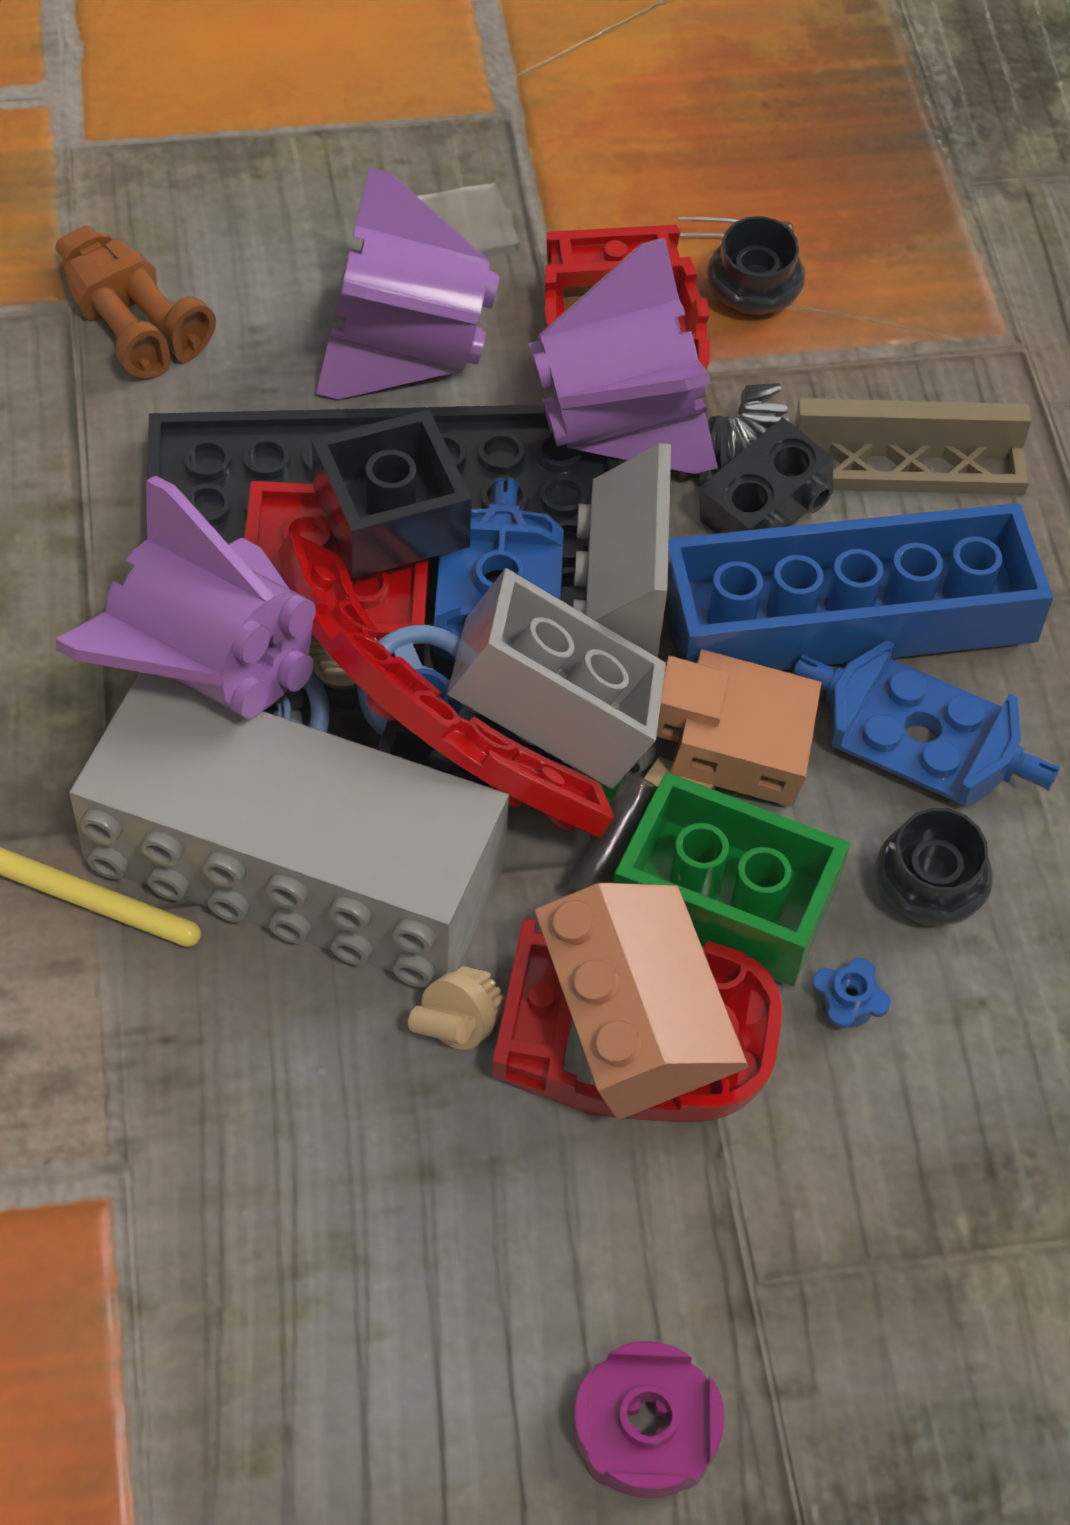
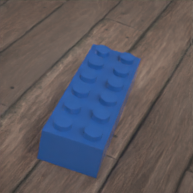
[665,503,1054,670]

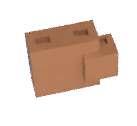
[657,649,822,807]

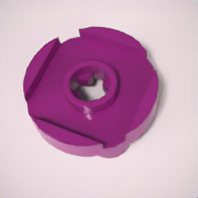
[573,1341,725,1498]

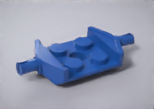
[433,477,564,662]
[793,640,1060,806]

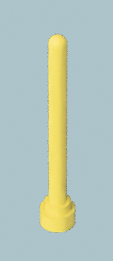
[0,847,201,947]

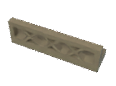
[794,398,1031,495]

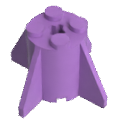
[316,167,500,400]
[528,238,718,474]
[56,476,316,719]

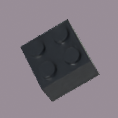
[311,409,472,579]

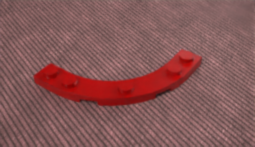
[278,531,614,838]

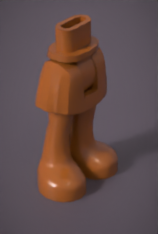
[56,226,216,378]

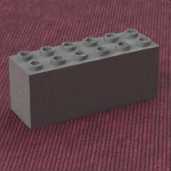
[69,672,509,987]

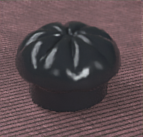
[707,216,805,316]
[876,808,993,926]

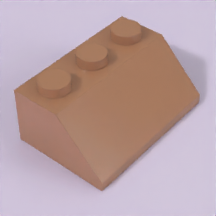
[534,883,749,1120]

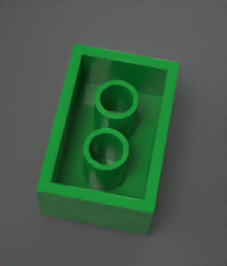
[614,771,850,987]

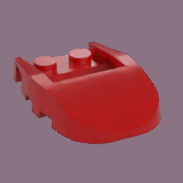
[544,225,710,370]
[493,919,783,1122]

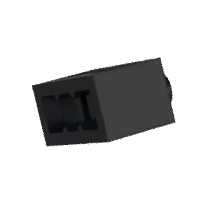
[699,417,834,534]

